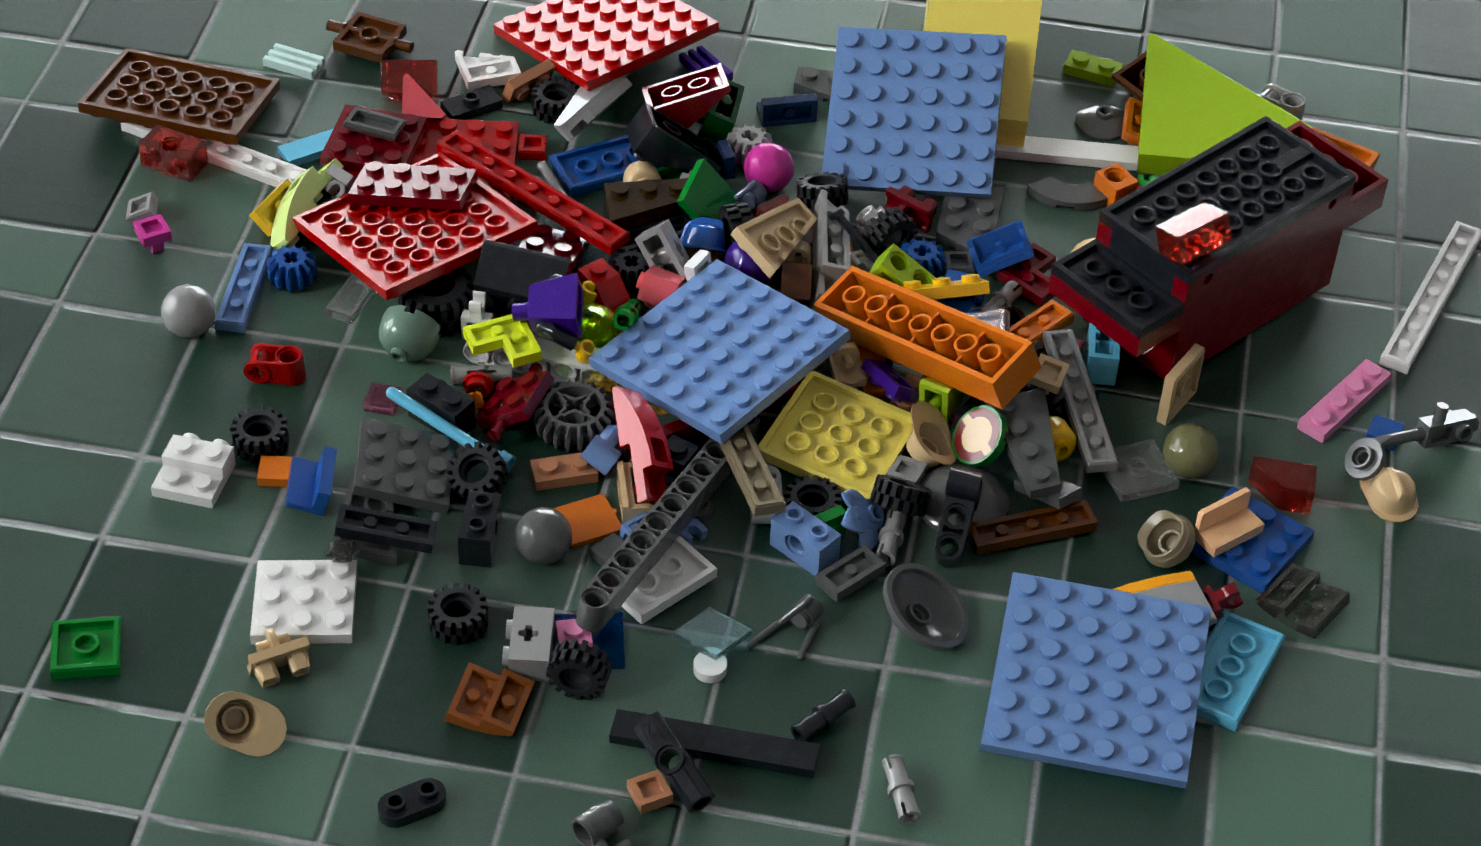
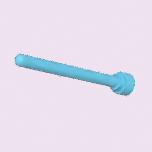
[386,387,516,476]

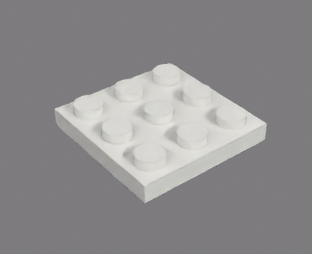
[250,560,358,644]

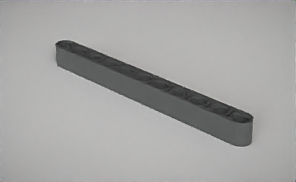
[576,414,760,632]

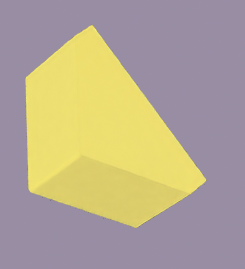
[923,0,1042,147]

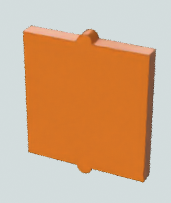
[553,493,621,549]

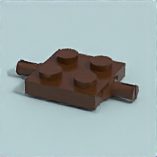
[326,12,414,64]

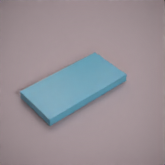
[1196,610,1286,732]

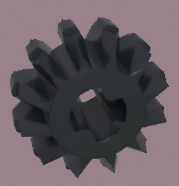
[608,248,650,296]

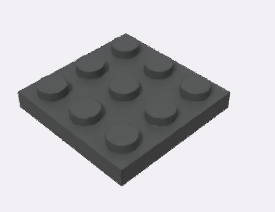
[352,417,455,514]

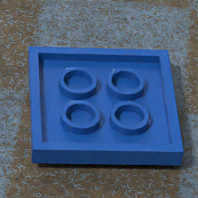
[1191,486,1315,594]

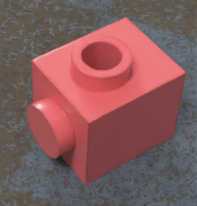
[636,265,686,309]

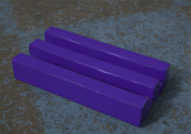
[679,45,733,81]

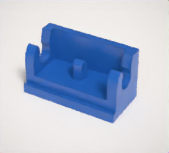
[966,220,1034,276]

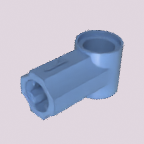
[580,424,624,476]

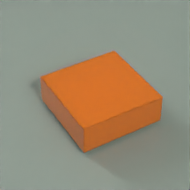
[257,456,293,487]

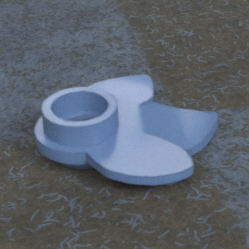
[841,489,884,550]

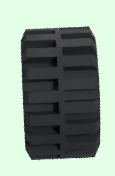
[398,267,473,338]

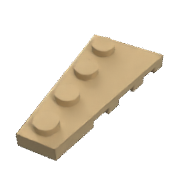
[730,198,817,278]

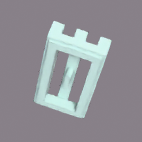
[263,43,325,80]

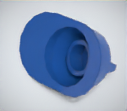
[680,217,728,251]

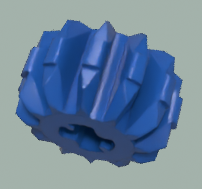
[900,238,947,278]
[266,244,318,293]

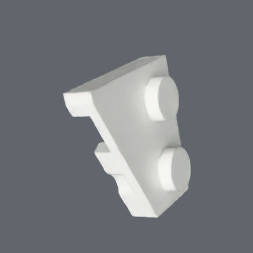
[455,50,521,91]

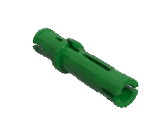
[613,298,643,331]

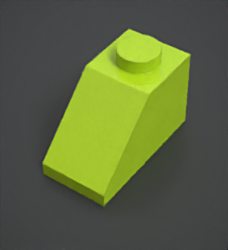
[919,377,962,427]

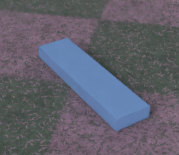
[214,243,273,333]

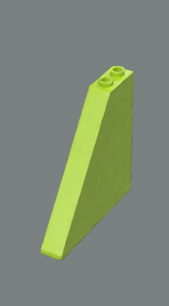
[1137,33,1312,175]

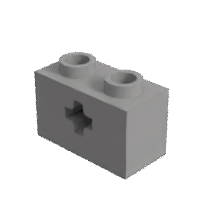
[635,219,690,278]
[502,606,555,682]

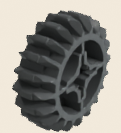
[533,379,617,453]

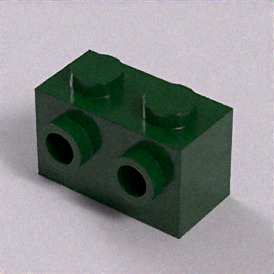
[696,79,745,143]

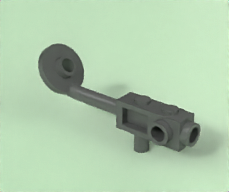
[1344,402,1479,481]

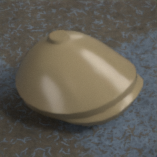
[1137,510,1196,568]

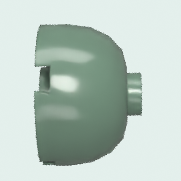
[378,305,441,363]

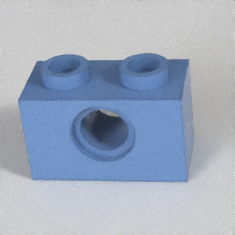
[770,501,841,576]

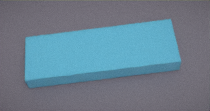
[277,129,333,166]

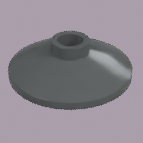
[1075,104,1124,141]

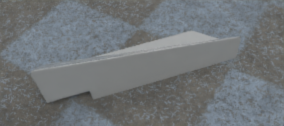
[554,72,633,142]
[809,189,851,312]

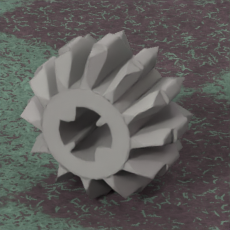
[726,124,773,169]

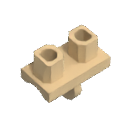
[827,341,867,390]
[247,628,310,688]

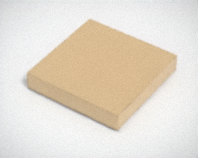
[1156,343,1205,426]

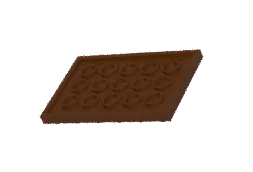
[78,48,280,145]

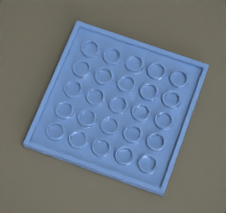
[822,27,1007,199]
[588,259,851,444]
[980,572,1211,789]

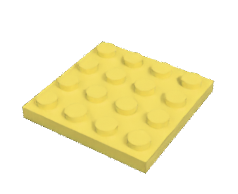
[758,370,913,499]

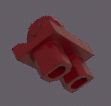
[884,185,937,233]

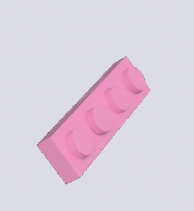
[1297,359,1392,443]

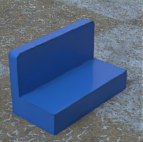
[285,446,337,516]

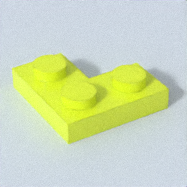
[463,314,542,368]

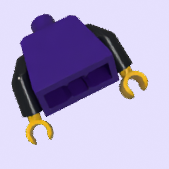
[512,273,597,364]

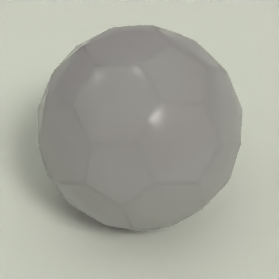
[161,284,216,338]

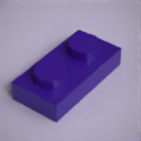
[860,357,919,403]

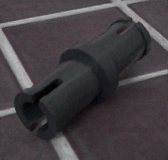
[790,689,856,742]

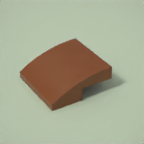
[444,662,535,736]

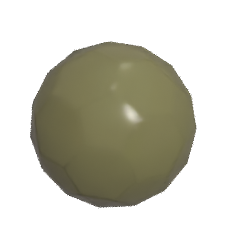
[1162,423,1219,479]

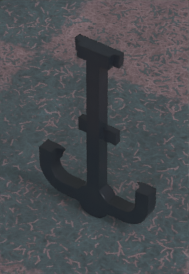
[828,208,879,272]

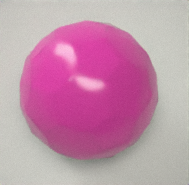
[744,142,794,193]

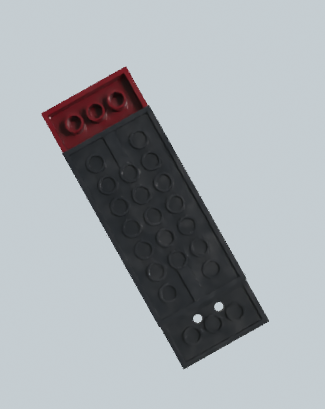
[1048,116,1388,380]

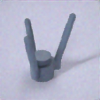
[734,180,767,218]

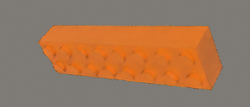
[813,266,1042,410]

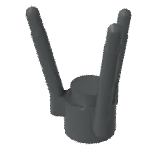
[746,594,824,660]

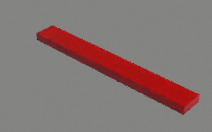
[436,130,630,255]

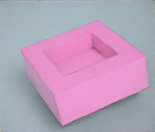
[555,619,593,647]

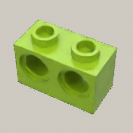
[869,243,936,287]

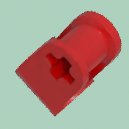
[243,343,306,386]

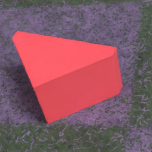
[402,73,447,119]

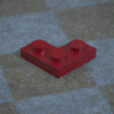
[995,243,1056,307]

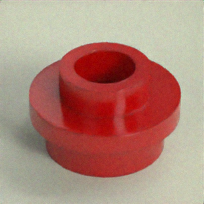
[463,371,494,399]

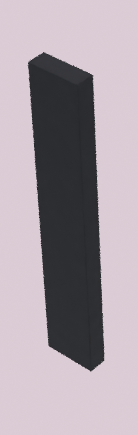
[609,709,820,778]

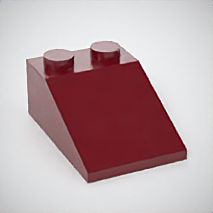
[641,63,731,128]

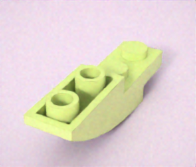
[270,158,344,250]

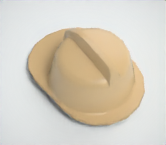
[906,401,956,471]
[1359,467,1419,523]
[204,691,287,757]

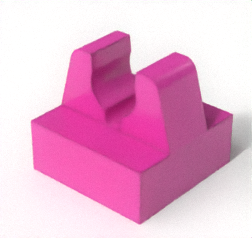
[133,214,172,254]

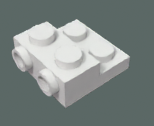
[151,433,236,509]

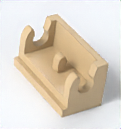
[616,461,654,524]

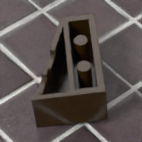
[604,178,688,230]

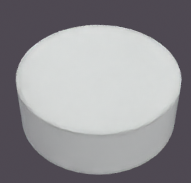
[693,650,727,683]

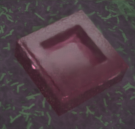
[363,382,402,416]

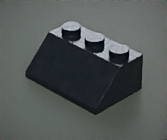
[473,239,571,315]

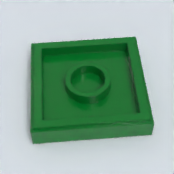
[677,158,737,220]
[50,616,122,680]

